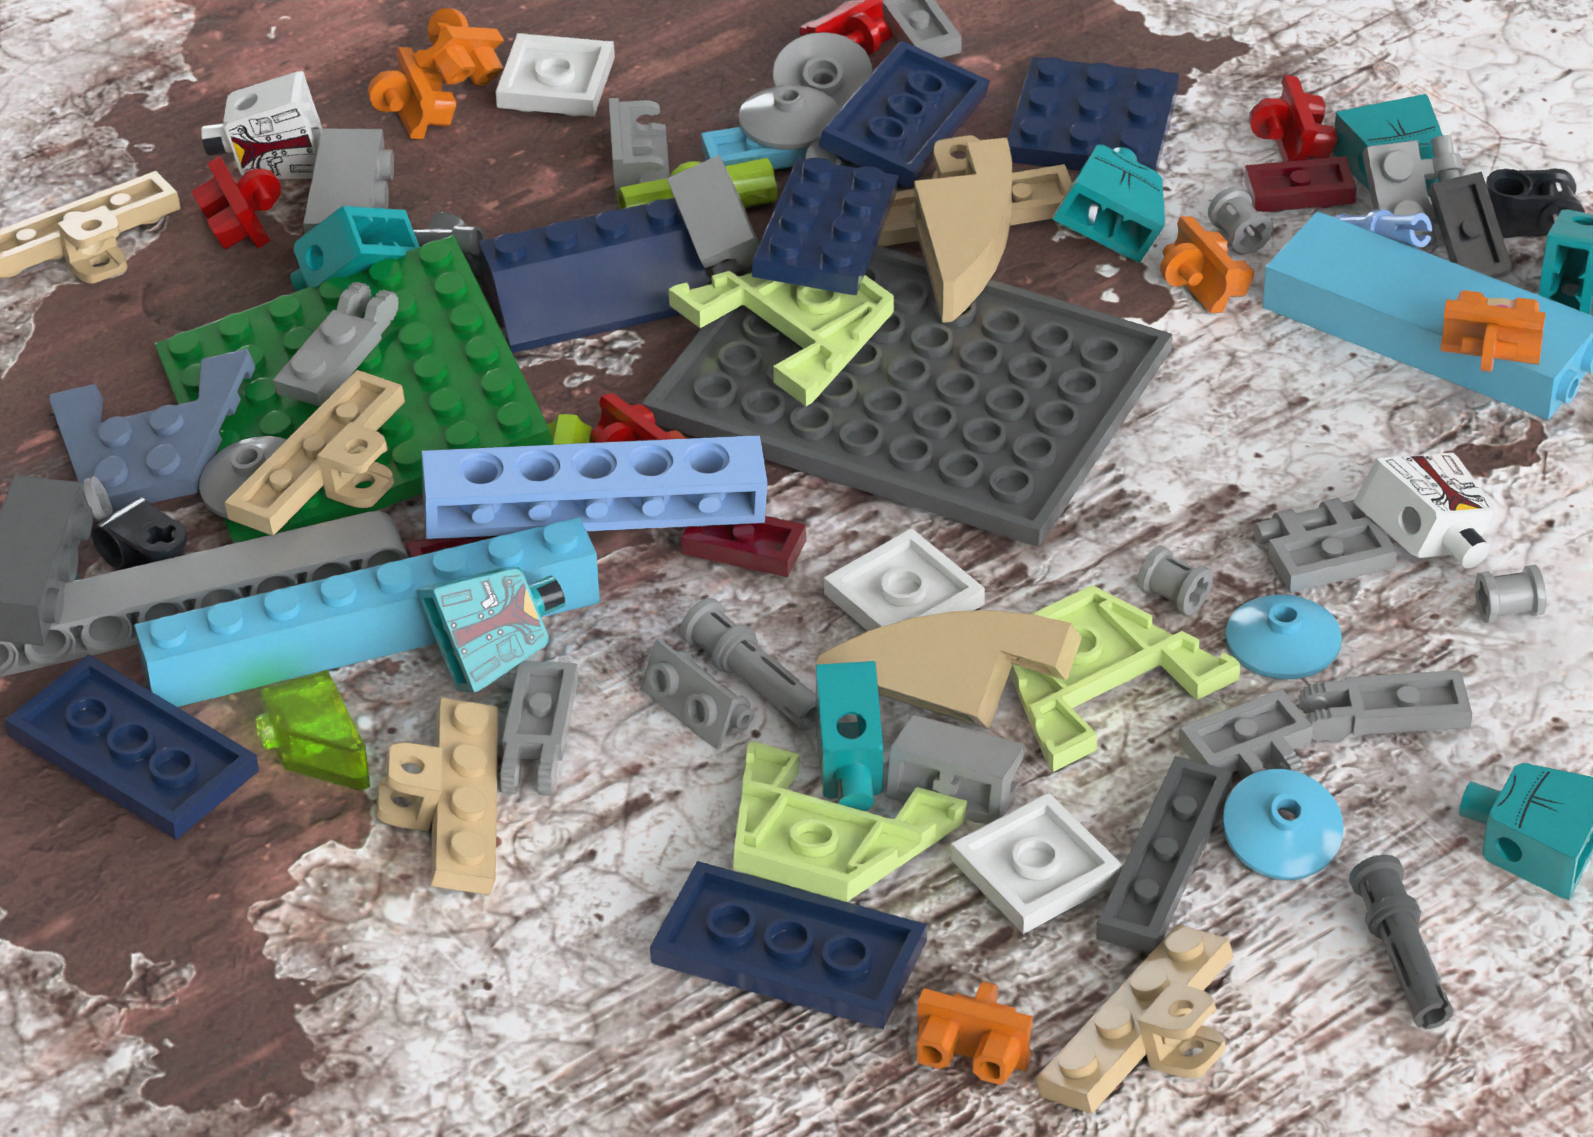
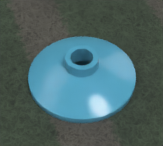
[1226,594,1342,680]
[1222,769,1344,880]

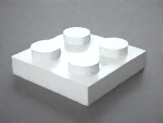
[496,33,615,116]
[824,528,985,631]
[951,793,1122,934]

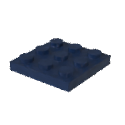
[1008,57,1179,172]

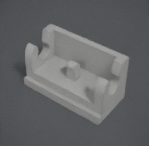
[609,98,670,201]
[667,155,759,275]
[886,714,1025,824]

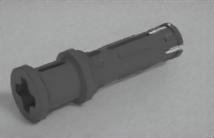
[1349,854,1454,1029]

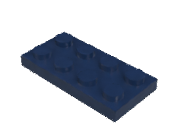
[818,40,990,189]
[752,158,899,296]
[5,654,259,840]
[650,861,927,1029]

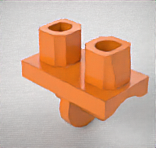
[413,8,504,86]
[367,47,456,140]
[1160,216,1254,313]
[1441,290,1546,372]
[917,981,1033,1085]

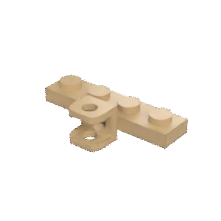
[877,135,1072,247]
[0,171,181,284]
[224,370,405,536]
[376,697,498,895]
[1036,924,1233,1114]

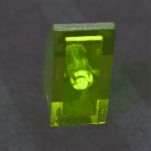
[255,670,371,791]

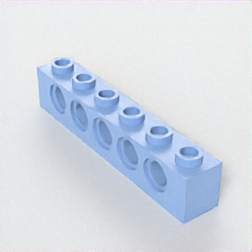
[422,435,767,539]

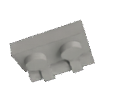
[1362,135,1463,248]
[1253,498,1397,593]

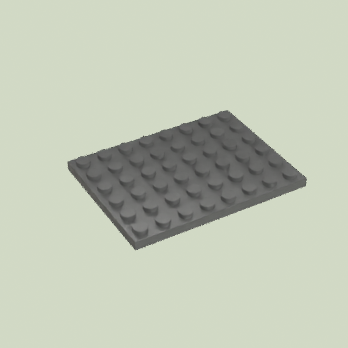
[642,245,1172,547]

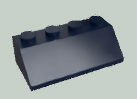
[478,198,709,353]

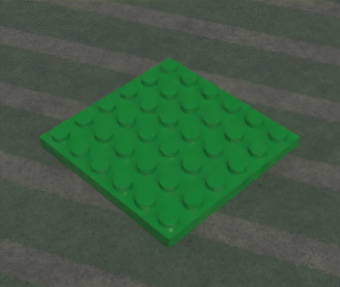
[155,235,554,544]

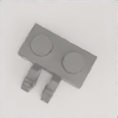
[1179,689,1313,780]

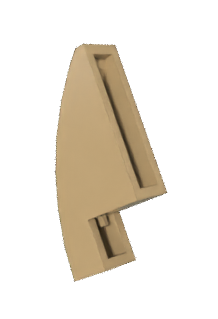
[914,137,1012,323]
[815,610,1082,729]

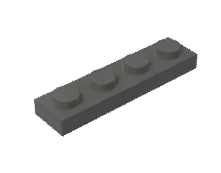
[1096,756,1232,954]

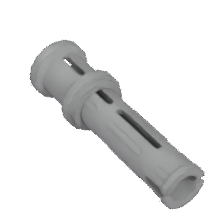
[680,598,816,731]

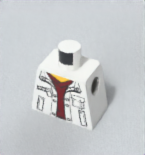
[202,71,322,179]
[1354,453,1494,569]

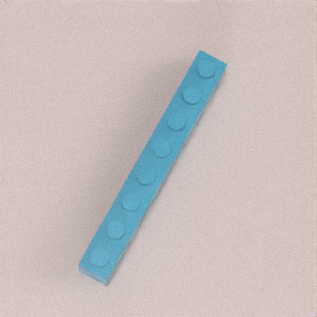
[134,517,600,707]

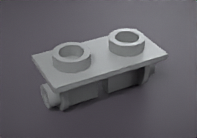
[640,639,754,749]

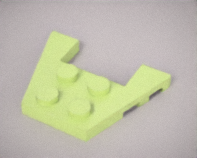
[669,271,894,406]
[1009,585,1240,772]
[733,741,967,902]

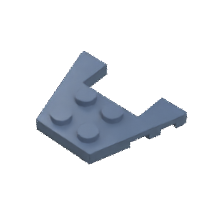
[49,349,255,512]

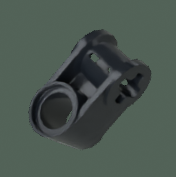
[1486,168,1585,238]
[91,497,188,570]

